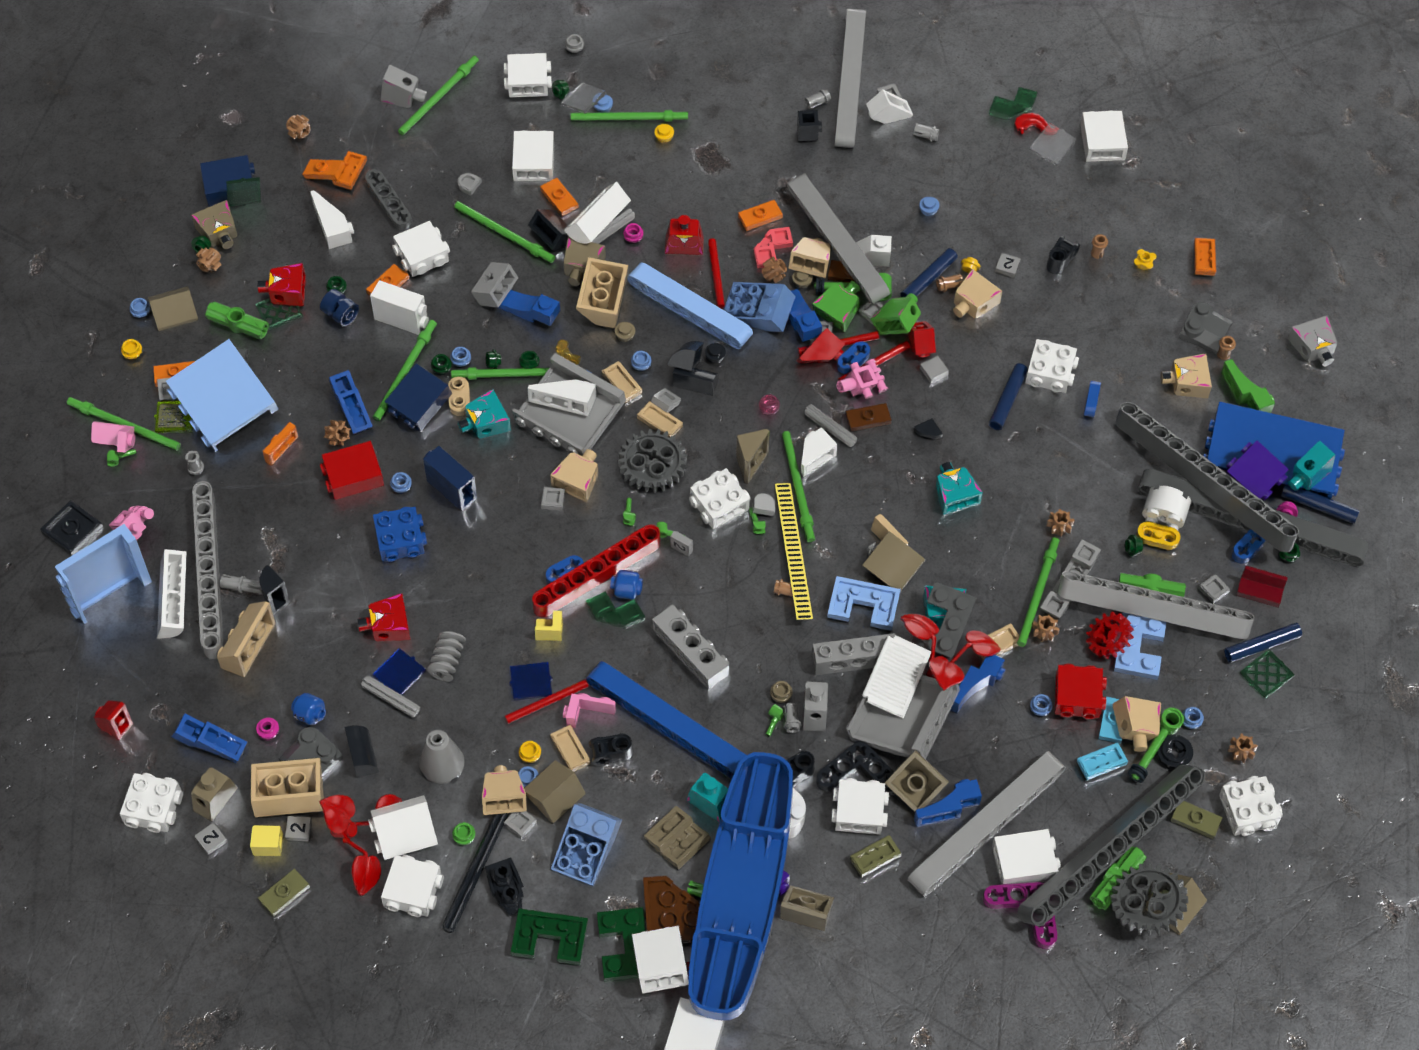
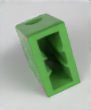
[812,281,860,333]
[871,293,921,335]

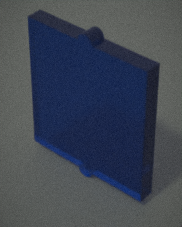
[373,648,426,695]
[509,662,553,701]

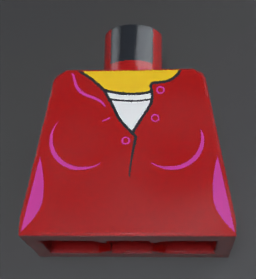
[665,215,704,255]
[257,263,306,306]
[357,594,411,641]

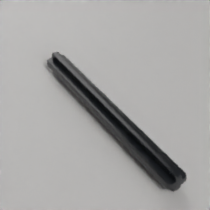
[442,813,508,933]

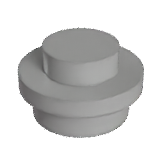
[565,34,584,53]

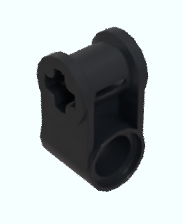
[1047,235,1080,274]
[589,733,633,766]
[786,751,815,788]

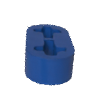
[837,341,870,374]
[1084,381,1101,418]
[1232,530,1265,564]
[546,555,584,584]

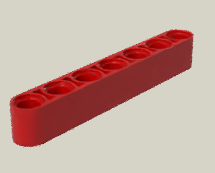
[532,525,660,618]

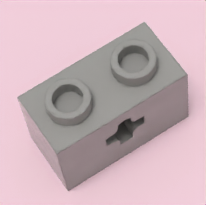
[471,262,518,308]

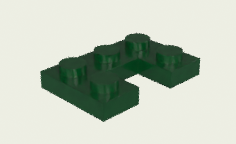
[597,907,646,982]
[510,908,588,965]

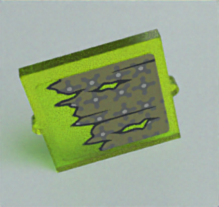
[154,401,193,433]

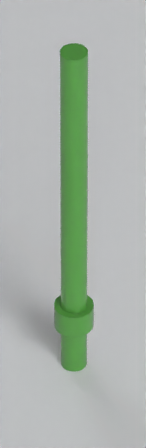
[398,55,479,135]
[571,110,688,122]
[454,201,555,263]
[373,320,437,421]
[451,367,549,380]
[67,397,181,451]
[782,431,815,542]
[1017,537,1060,647]

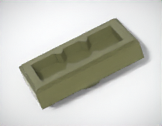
[1171,801,1223,839]
[850,835,901,877]
[258,868,310,917]

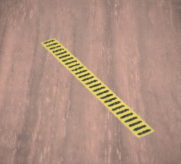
[775,483,813,620]

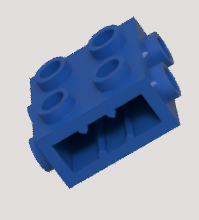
[373,507,427,562]

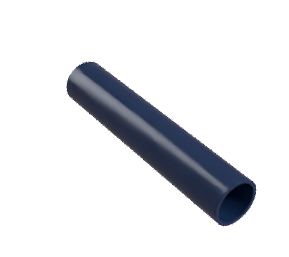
[900,248,958,298]
[989,363,1028,430]
[1281,484,1360,524]
[1224,622,1302,663]

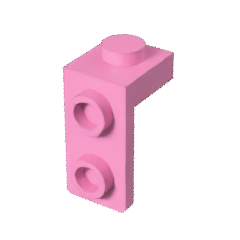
[91,421,135,453]
[563,693,616,728]

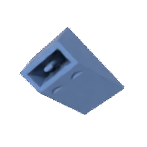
[723,282,796,332]
[551,803,622,886]

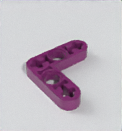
[983,882,1058,950]

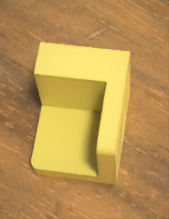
[535,611,563,641]
[250,825,283,856]

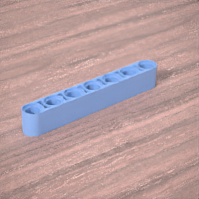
[627,262,753,349]

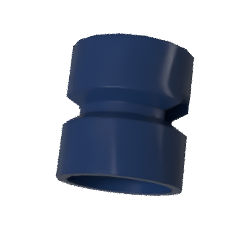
[320,289,359,326]

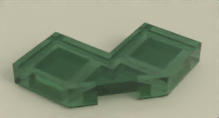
[989,87,1038,120]
[586,591,645,629]

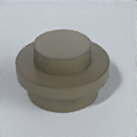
[792,271,813,288]
[615,322,635,342]
[770,681,793,703]

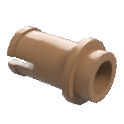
[1091,234,1108,259]
[936,274,963,292]
[1217,336,1236,360]
[773,579,793,597]

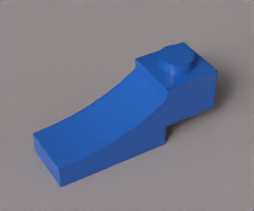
[788,289,822,342]
[497,290,560,326]
[329,370,373,435]
[950,655,1006,714]
[171,713,247,763]
[914,779,982,827]

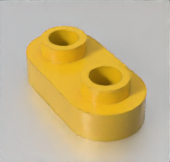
[1136,522,1180,550]

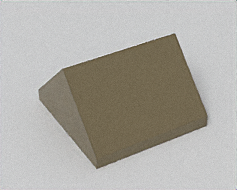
[148,286,198,331]
[736,429,770,484]
[885,750,949,811]
[524,760,586,824]
[1146,873,1207,935]
[780,885,834,931]

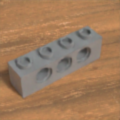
[652,604,729,690]
[812,633,901,675]

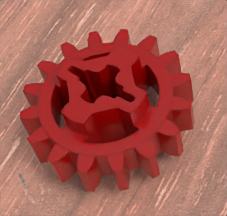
[1086,612,1134,659]

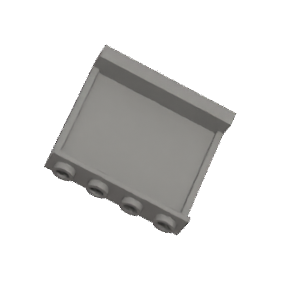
[512,353,626,456]
[847,675,960,760]

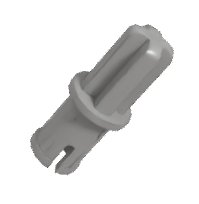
[220,574,262,594]

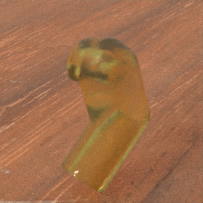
[556,340,581,365]

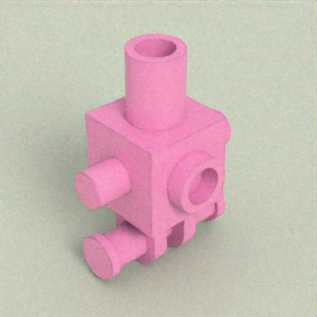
[837,359,888,399]
[109,506,154,540]

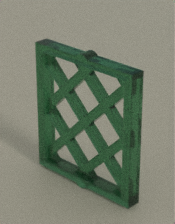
[255,298,303,331]
[1240,649,1295,699]

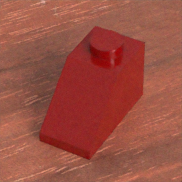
[908,321,936,357]
[797,328,845,363]
[94,700,133,740]

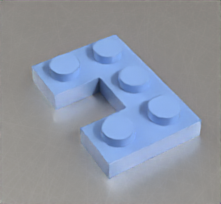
[827,576,901,631]
[1114,612,1166,680]

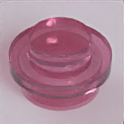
[759,394,780,415]

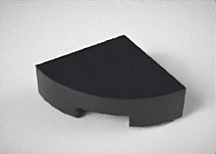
[914,418,943,440]

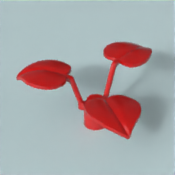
[900,614,1001,691]
[319,794,402,896]

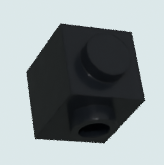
[797,110,822,141]

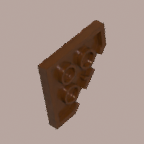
[643,876,700,944]

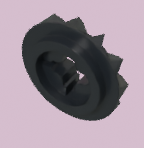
[1157,734,1193,768]

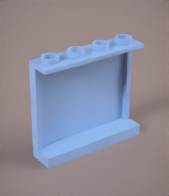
[166,339,278,452]
[55,524,152,624]

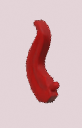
[1014,113,1058,136]

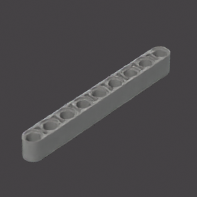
[835,9,866,148]
[786,173,891,305]
[192,481,224,659]
[1057,571,1255,639]
[907,751,1066,897]

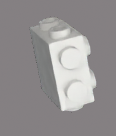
[504,53,552,97]
[392,221,450,277]
[1025,339,1079,393]
[689,468,751,529]
[120,773,183,833]
[1219,776,1283,836]
[831,778,889,835]
[381,855,444,917]

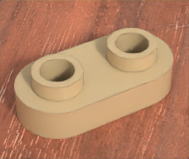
[448,377,470,416]

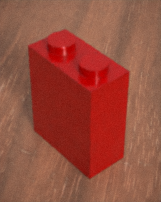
[320,441,384,500]

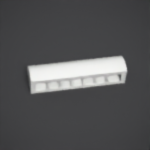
[564,182,631,244]
[157,549,186,639]

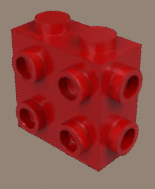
[1055,664,1107,719]

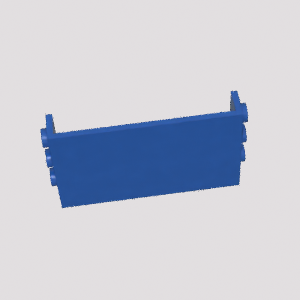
[1203,402,1345,499]

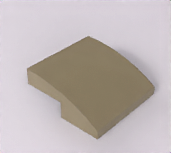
[863,531,925,592]
[644,806,711,869]

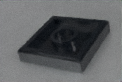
[40,500,103,555]

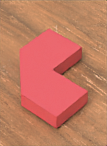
[754,227,793,269]

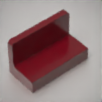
[1236,566,1288,608]

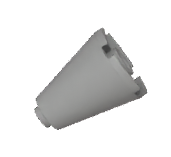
[419,730,464,784]

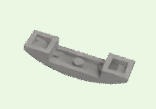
[1040,540,1101,620]

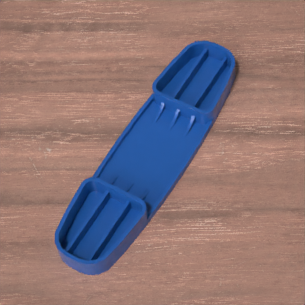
[688,752,793,1020]

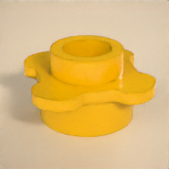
[1134,249,1157,270]

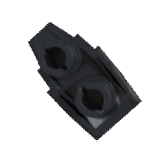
[485,858,524,916]

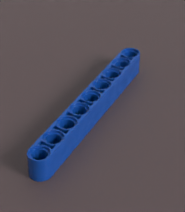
[586,661,746,779]

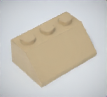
[576,257,628,328]
[217,601,276,677]
[251,758,324,817]

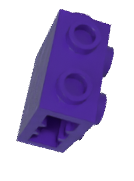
[1226,440,1289,501]

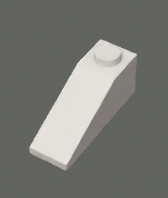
[310,190,354,249]
[528,379,596,416]

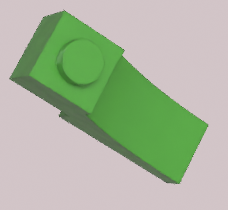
[1221,359,1275,413]

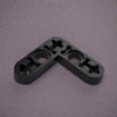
[816,742,896,796]

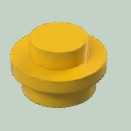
[655,124,674,143]
[961,257,981,274]
[121,339,142,359]
[519,741,541,763]

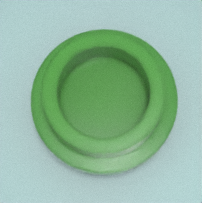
[452,822,476,845]

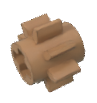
[286,114,311,139]
[196,247,222,272]
[762,257,787,284]
[324,420,351,446]
[1047,509,1075,537]
[1032,614,1060,642]
[1228,733,1258,763]

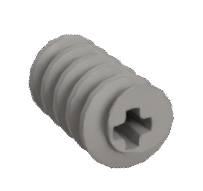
[427,631,466,682]

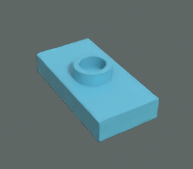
[1098,697,1122,744]
[1077,742,1128,780]

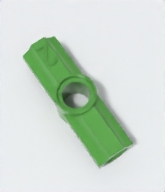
[205,301,269,340]
[1118,573,1186,597]
[1090,846,1147,910]

